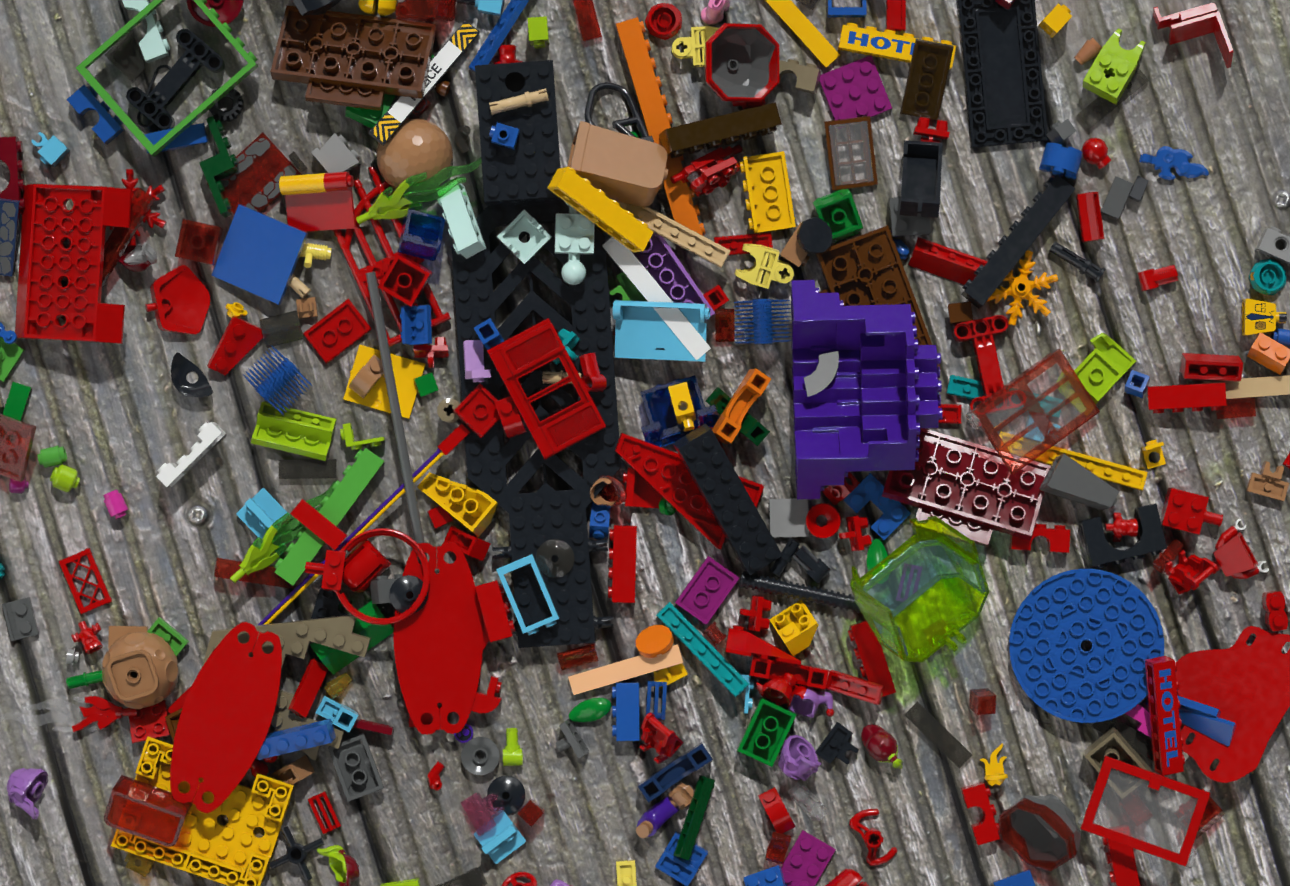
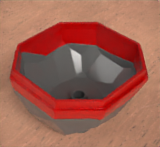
[704,23,779,102]

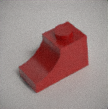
[443,525,491,561]

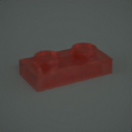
[1216,397,1256,419]

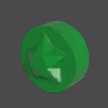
[659,497,676,516]

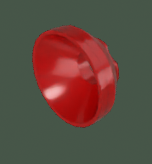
[806,503,841,538]

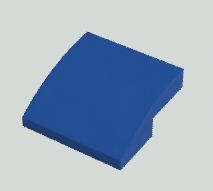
[655,832,708,886]

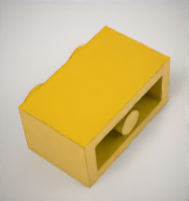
[1038,3,1072,38]

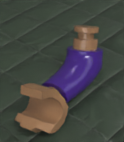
[636,782,694,838]

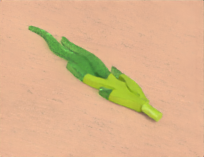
[356,157,482,224]
[230,481,336,584]

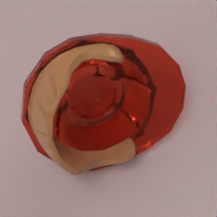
[590,475,627,506]

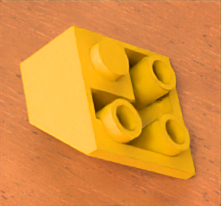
[769,600,819,656]

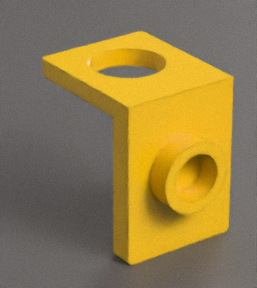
[1141,439,1166,469]

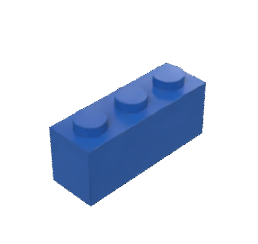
[612,682,640,741]

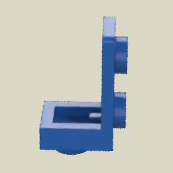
[589,494,612,540]

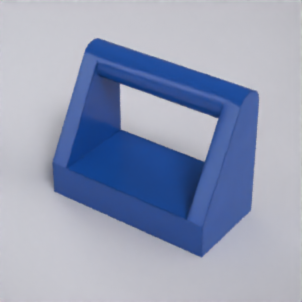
[827,0,867,18]

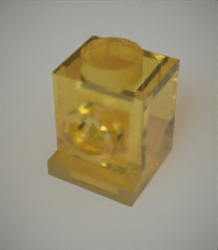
[124,852,155,878]

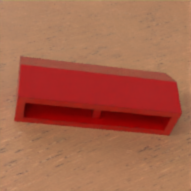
[1076,192,1105,242]

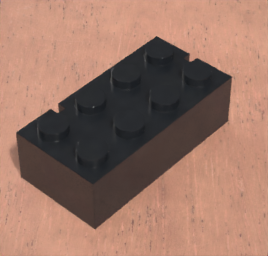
[900,140,943,218]

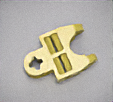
[671,26,719,68]
[734,244,794,289]

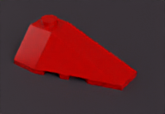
[725,625,801,665]

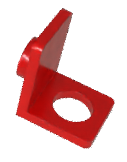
[823,472,859,505]

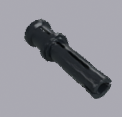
[1049,241,1105,283]

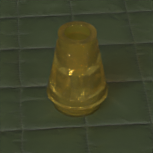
[324,672,353,700]

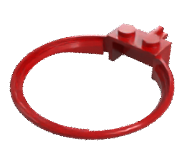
[305,528,430,625]

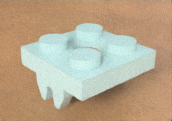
[497,210,552,264]

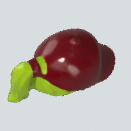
[861,724,903,769]
[317,845,360,886]

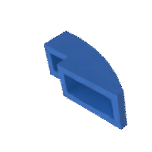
[145,123,208,154]

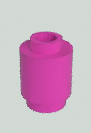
[103,490,129,519]

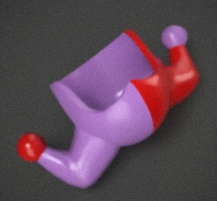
[786,684,834,718]

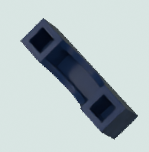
[638,742,713,803]

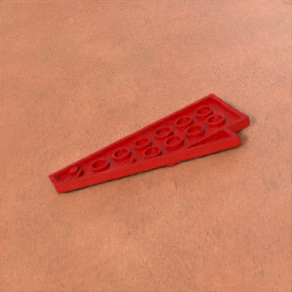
[615,433,764,550]

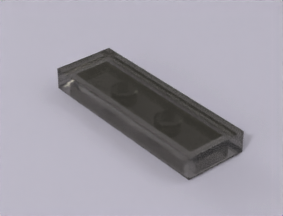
[279,459,337,479]

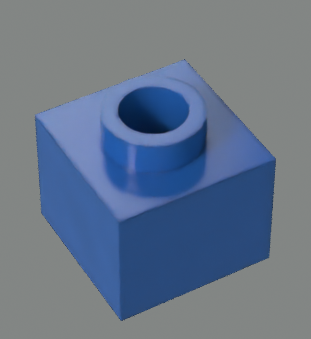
[1125,370,1150,399]

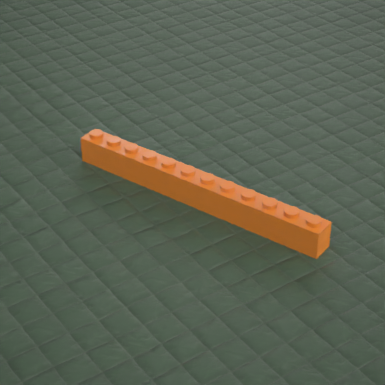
[616,17,706,236]

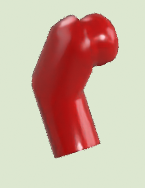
[427,761,445,791]

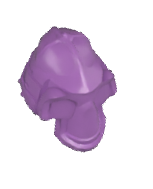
[778,735,821,781]
[6,768,48,820]

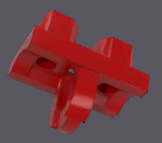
[413,337,449,368]
[839,516,872,551]
[739,595,772,632]

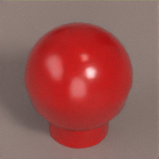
[1081,138,1111,169]

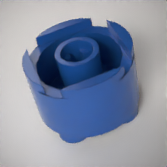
[1039,143,1083,179]

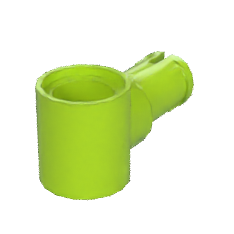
[503,728,523,766]

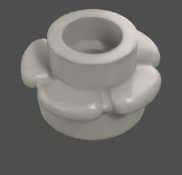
[66,648,79,667]

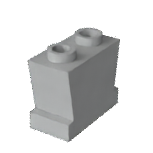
[311,133,361,173]

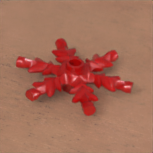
[106,169,166,246]

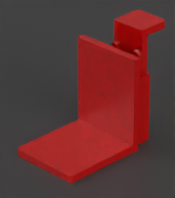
[1153,2,1233,68]

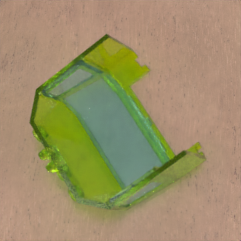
[850,516,989,662]

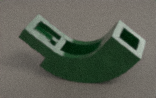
[705,387,770,446]

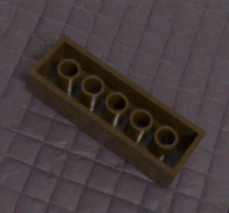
[659,102,782,159]

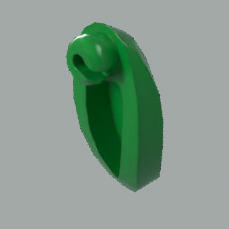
[866,539,889,583]
[569,698,611,722]

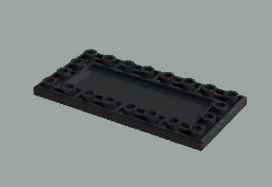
[957,0,1048,148]

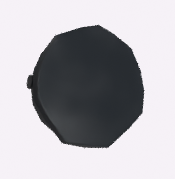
[797,217,832,254]

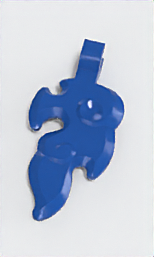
[1139,146,1209,180]

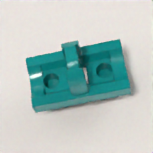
[553,328,581,365]

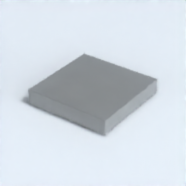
[769,499,809,538]

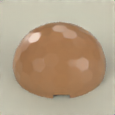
[376,118,453,195]

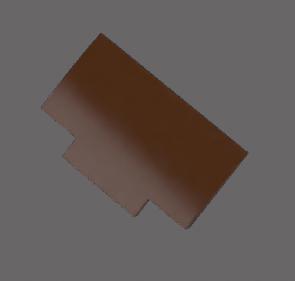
[270,5,436,111]
[815,225,941,370]

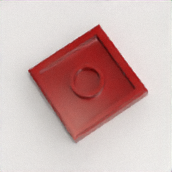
[453,383,500,438]

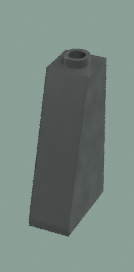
[1039,454,1119,511]

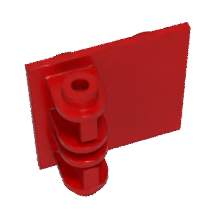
[129,700,170,743]

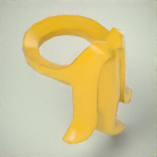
[980,743,1008,786]

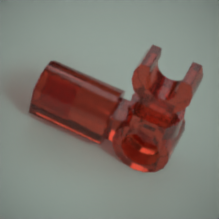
[1153,538,1185,574]

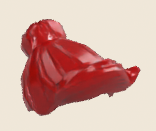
[756,672,797,706]

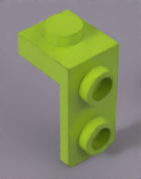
[340,423,386,450]

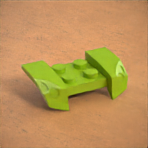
[1056,333,1136,417]

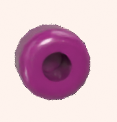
[9,474,29,494]

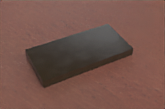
[900,39,954,121]

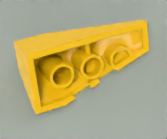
[417,472,498,538]

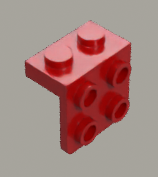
[621,468,662,508]

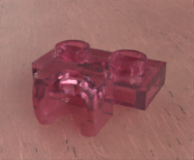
[461,793,504,836]

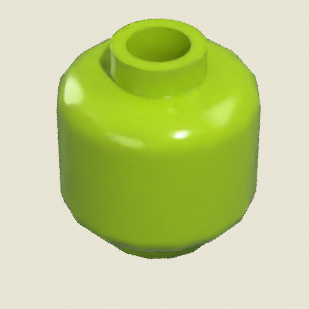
[50,464,80,492]

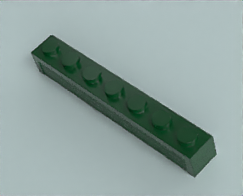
[674,775,715,860]

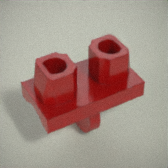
[913,117,950,143]

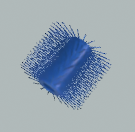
[733,299,792,344]
[243,345,312,415]

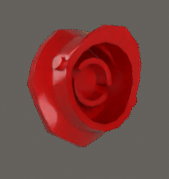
[645,3,682,40]

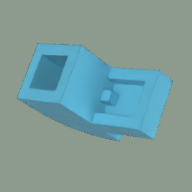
[315,695,358,732]

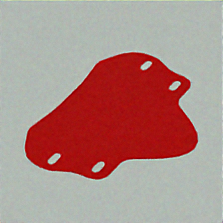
[1176,626,1290,783]

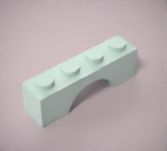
[122,0,170,63]

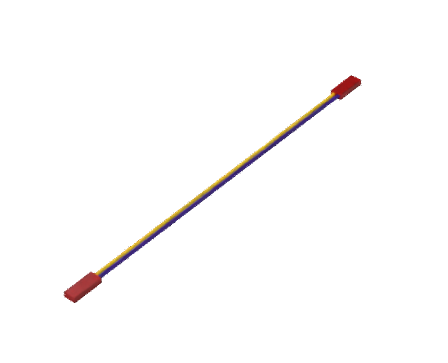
[167,423,470,714]

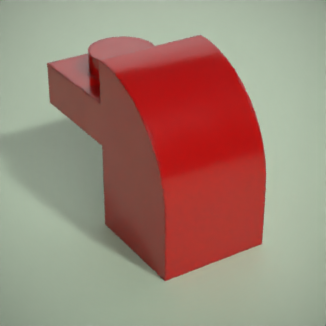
[494,396,527,439]
[471,675,502,713]
[758,787,796,835]

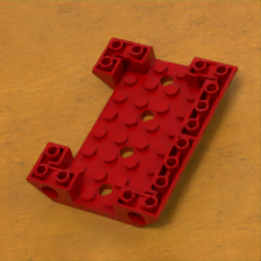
[15,184,132,344]

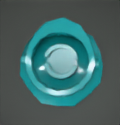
[1249,259,1286,295]

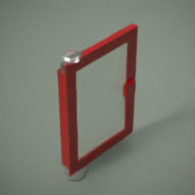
[1077,756,1210,868]

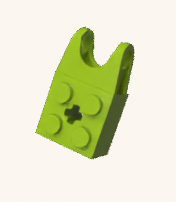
[1082,28,1146,105]

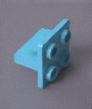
[236,488,289,540]
[474,811,526,864]

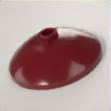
[186,0,244,27]

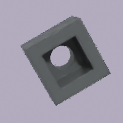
[1046,119,1076,144]

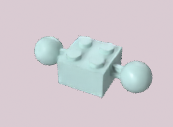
[554,202,595,285]

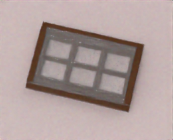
[824,116,878,190]

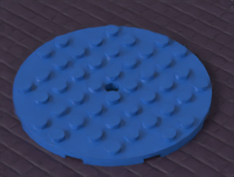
[1009,569,1164,723]

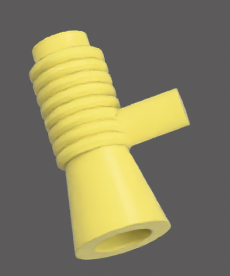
[299,243,332,268]

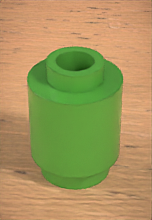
[37,445,67,468]

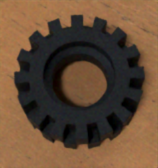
[209,87,244,122]

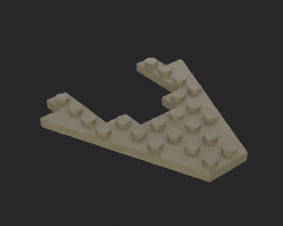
[202,615,371,760]

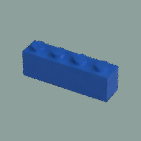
[257,719,336,760]

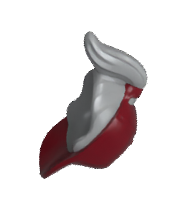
[114,242,157,272]

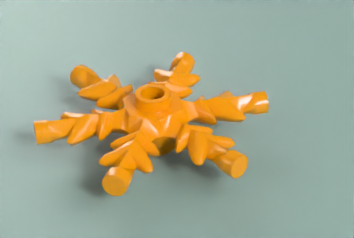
[986,250,1058,326]

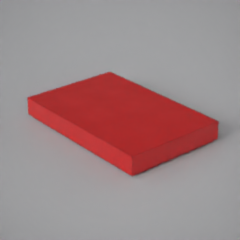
[303,298,372,364]

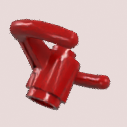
[849,809,897,866]

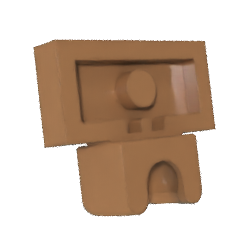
[1246,461,1289,501]

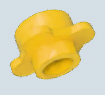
[225,302,248,318]

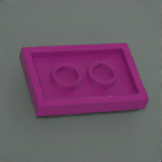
[675,556,739,625]
[781,830,836,886]

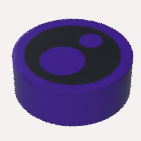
[454,723,474,743]

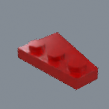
[207,316,268,375]

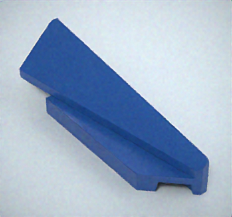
[1145,695,1236,746]

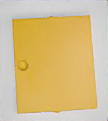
[343,344,426,419]

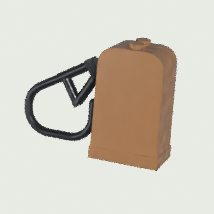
[567,82,668,208]

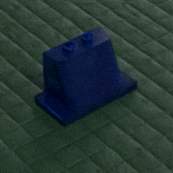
[640,375,719,447]

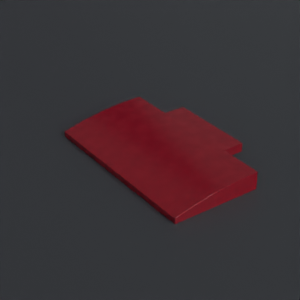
[882,428,1051,547]

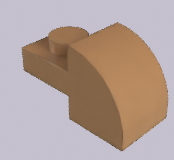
[349,355,384,399]

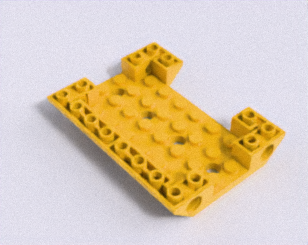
[111,736,294,886]

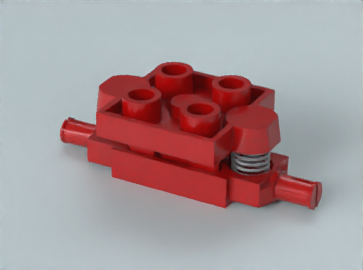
[670,144,742,197]

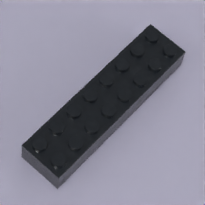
[672,424,783,576]

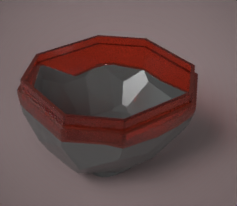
[998,794,1081,872]

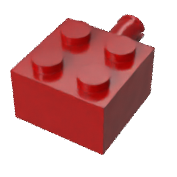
[1160,488,1223,535]

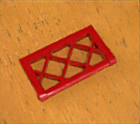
[59,548,112,614]

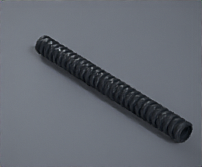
[739,571,911,624]

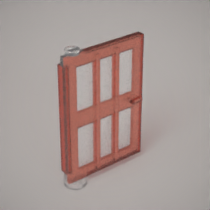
[966,349,1100,475]

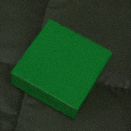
[414,372,439,397]

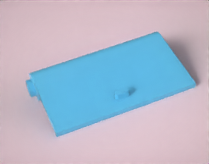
[613,300,711,362]

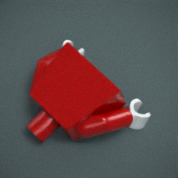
[1212,519,1269,579]

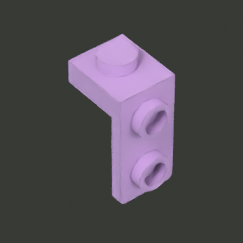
[463,340,491,382]

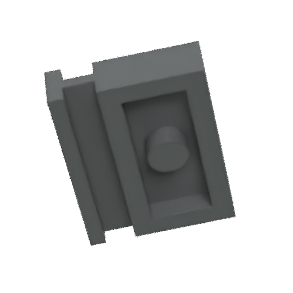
[2,597,39,641]

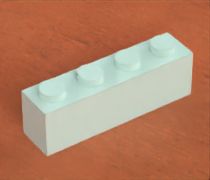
[436,179,486,259]

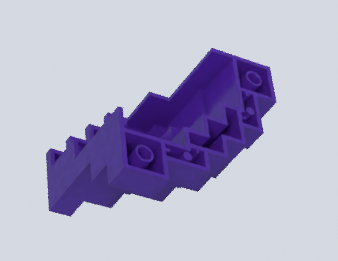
[791,280,942,500]

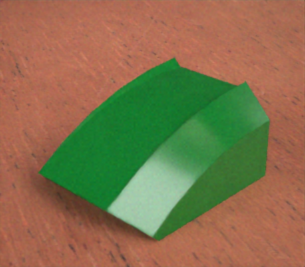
[813,189,863,243]

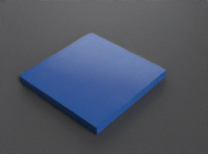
[211,204,308,305]

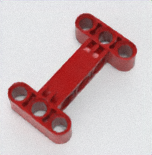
[952,315,1025,417]

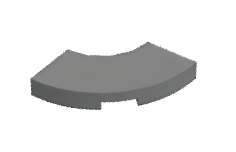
[804,351,839,397]

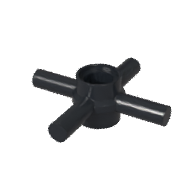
[269,826,324,881]

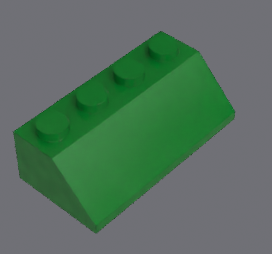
[309,601,394,675]

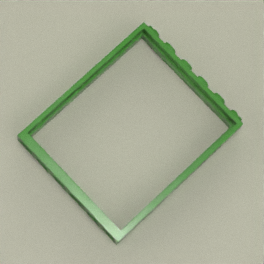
[76,0,259,157]

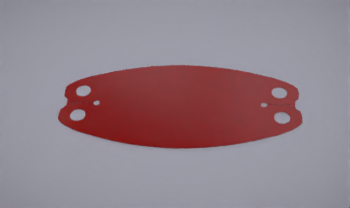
[393,542,483,735]
[170,622,282,813]

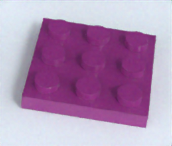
[819,55,892,130]

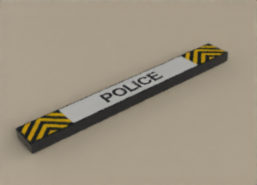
[369,20,480,146]

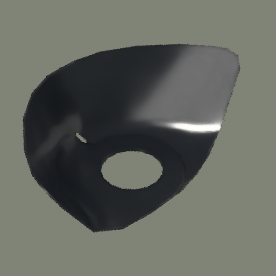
[171,353,213,397]

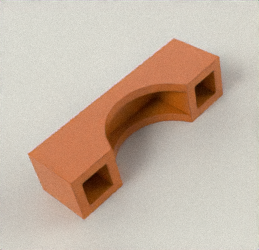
[712,368,771,444]

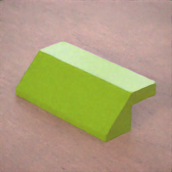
[251,401,337,461]

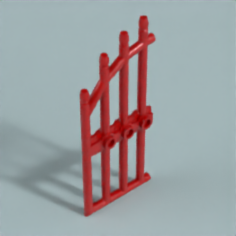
[333,166,451,347]

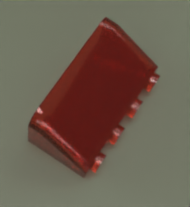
[104,775,193,847]

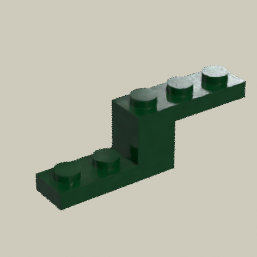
[199,116,239,218]

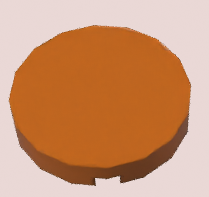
[635,625,674,658]

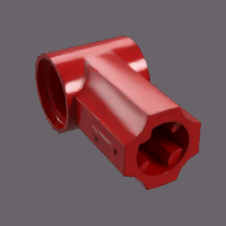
[1137,265,1178,291]
[579,353,607,392]

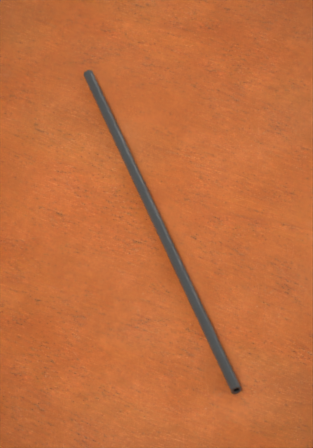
[366,272,428,564]

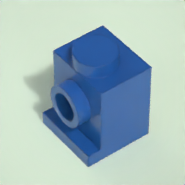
[489,122,520,149]

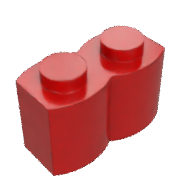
[1262,591,1288,631]

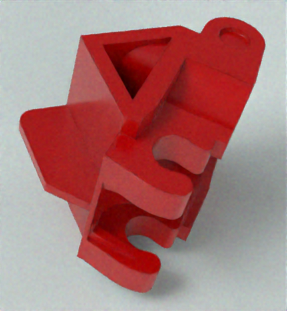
[1165,550,1219,595]
[639,712,684,764]

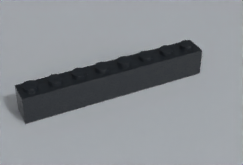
[961,175,1075,309]

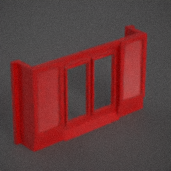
[487,318,606,459]

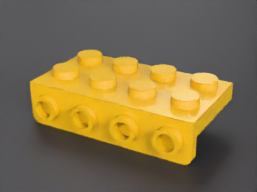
[740,151,796,234]

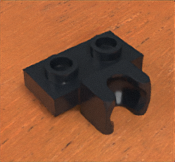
[311,583,352,619]
[815,722,859,765]

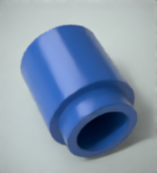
[1271,328,1290,349]

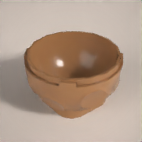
[102,632,179,709]

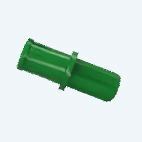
[66,670,103,689]

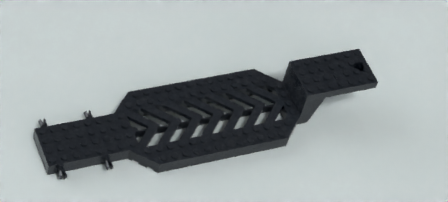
[451,60,622,648]

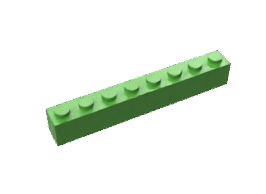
[274,448,384,586]

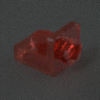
[765,831,791,864]

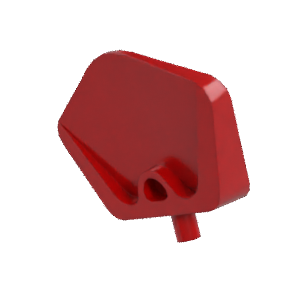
[145,265,210,335]

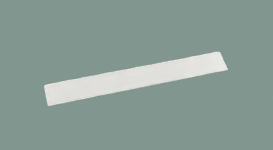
[602,237,711,360]

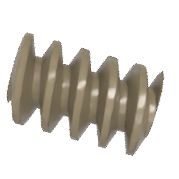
[437,398,460,423]

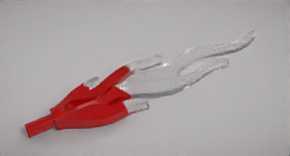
[0,696,138,733]

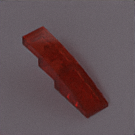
[213,558,294,589]

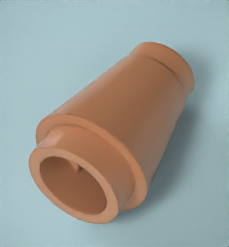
[1074,37,1102,65]

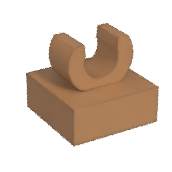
[296,297,318,319]

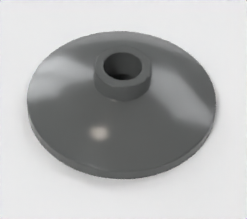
[461,737,500,775]

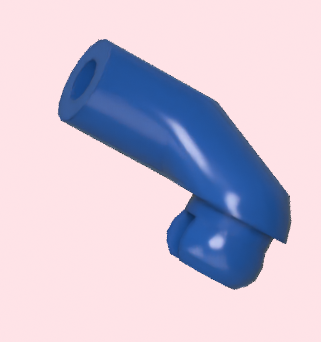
[893,239,909,259]

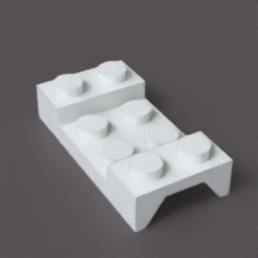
[156,422,227,487]

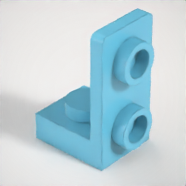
[740,674,754,714]

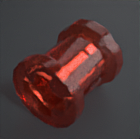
[702,621,727,647]

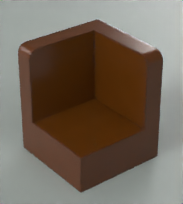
[948,301,973,324]

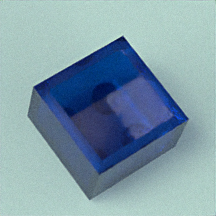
[398,208,445,262]

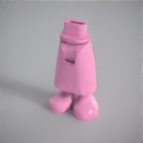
[701,0,730,25]

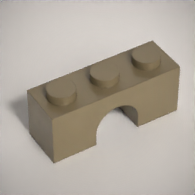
[777,57,821,94]

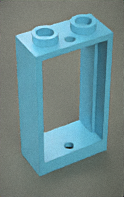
[496,554,559,635]

